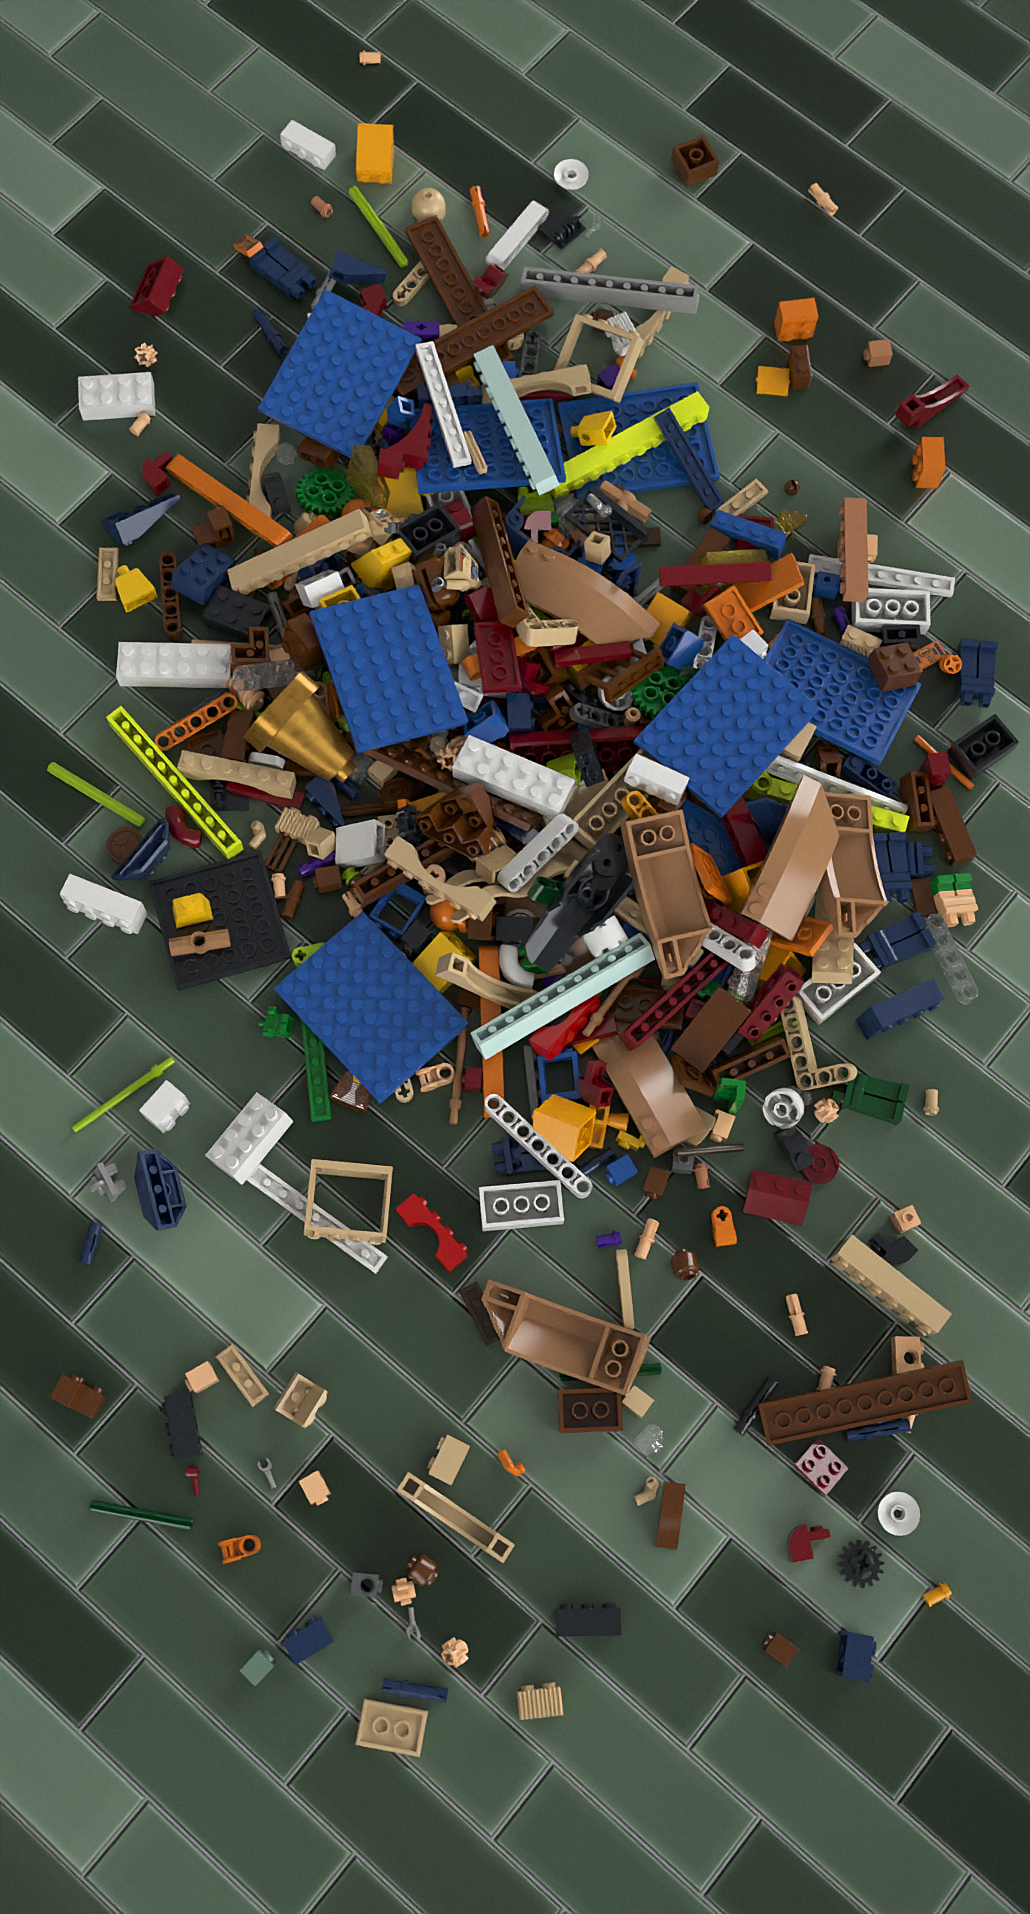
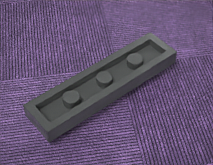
[523,1046,541,1127]

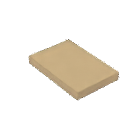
[355,1698,428,1757]

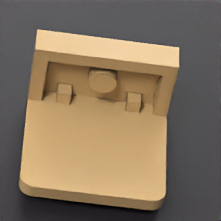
[273,1372,327,1428]

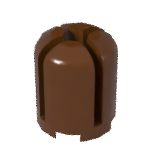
[412,557,459,610]

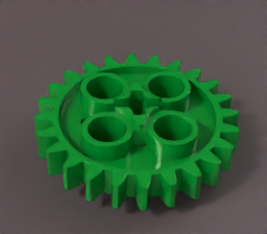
[296,467,355,518]
[630,664,688,719]

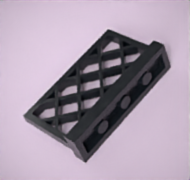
[564,485,650,563]

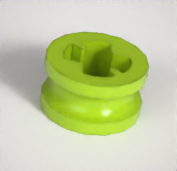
[341,866,360,885]

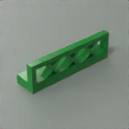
[712,1078,746,1116]

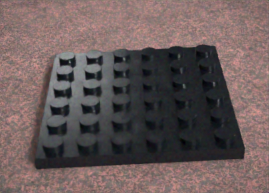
[148,850,292,991]

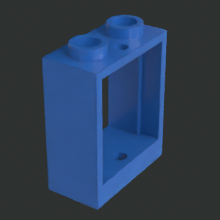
[369,884,427,940]
[537,1049,584,1104]

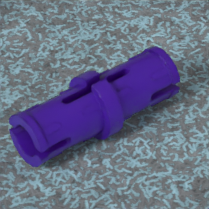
[297,851,336,877]

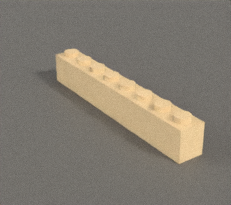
[227,509,372,595]

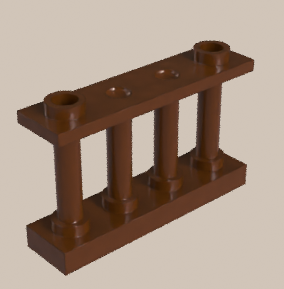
[576,643,664,704]

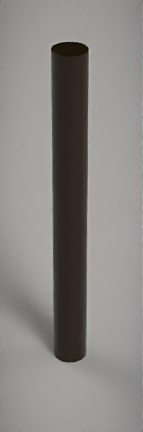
[674,1144,745,1157]

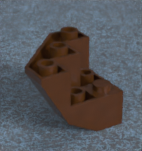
[414,781,493,859]

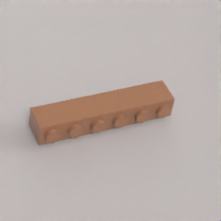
[838,497,869,602]

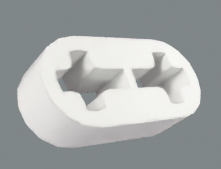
[248,752,285,770]

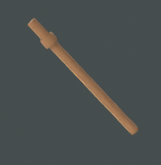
[582,971,636,1037]
[449,1007,469,1124]

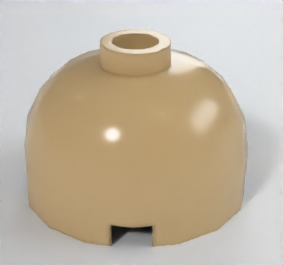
[411,188,446,222]

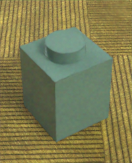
[240,1649,275,1686]

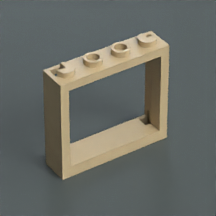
[554,313,644,403]
[304,1159,393,1245]

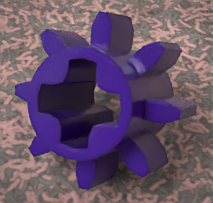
[382,423,404,446]

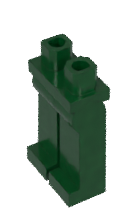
[831,1072,910,1125]

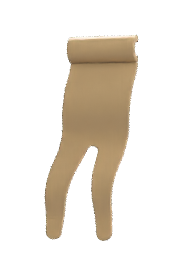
[426,839,589,923]

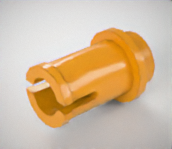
[923,1583,952,1607]

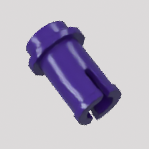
[833,606,852,631]
[595,1230,622,1249]

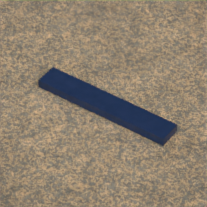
[653,407,725,511]

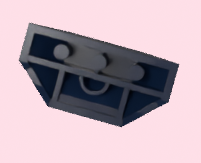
[111,819,170,881]
[134,1149,187,1231]

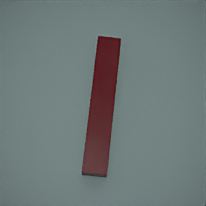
[658,561,771,587]

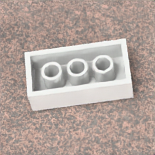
[78,372,155,420]
[852,588,930,635]
[60,874,148,934]
[795,943,881,1025]
[205,1092,293,1185]
[479,1180,564,1231]

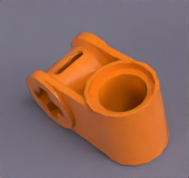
[711,1206,737,1247]
[218,1535,261,1564]

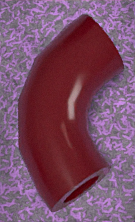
[165,806,202,848]

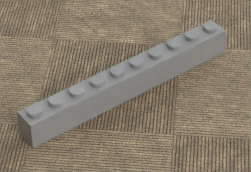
[521,267,699,314]

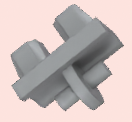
[89,1162,127,1202]

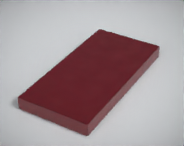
[473,621,522,694]

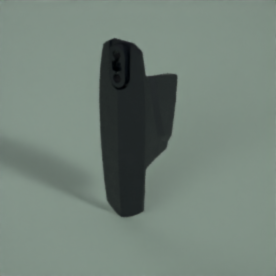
[524,833,636,968]

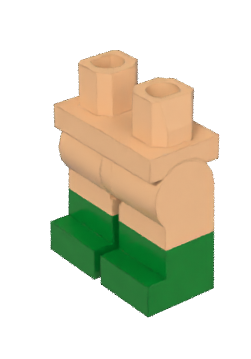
[929,873,978,927]

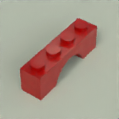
[529,995,601,1061]
[396,1194,468,1273]

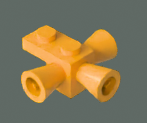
[589,1105,629,1150]

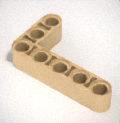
[514,603,579,647]
[780,995,857,1090]

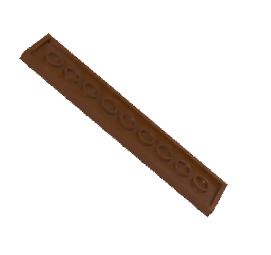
[405,215,514,374]
[396,285,554,398]
[362,744,544,831]
[758,1360,973,1446]

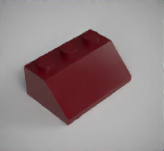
[129,256,183,316]
[742,1169,813,1226]

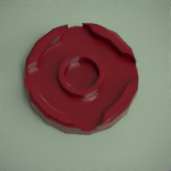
[800,1144,840,1184]

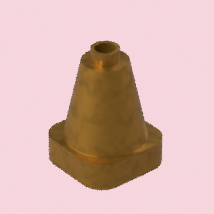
[243,671,357,783]

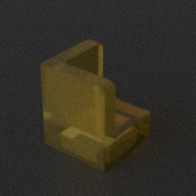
[777,509,807,535]

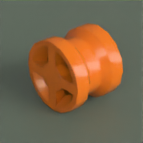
[939,654,962,674]

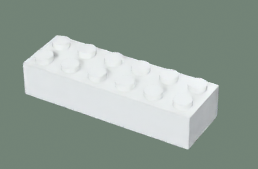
[116,642,234,688]
[452,735,575,819]

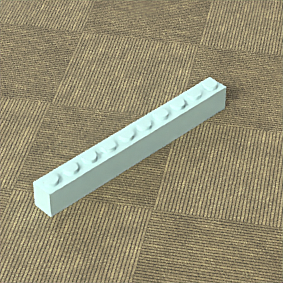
[474,345,560,495]
[471,933,655,1060]

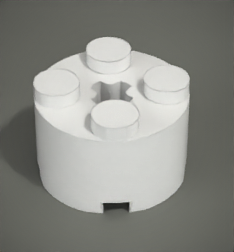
[582,915,628,959]

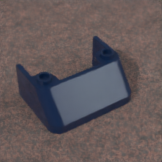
[503,495,581,561]

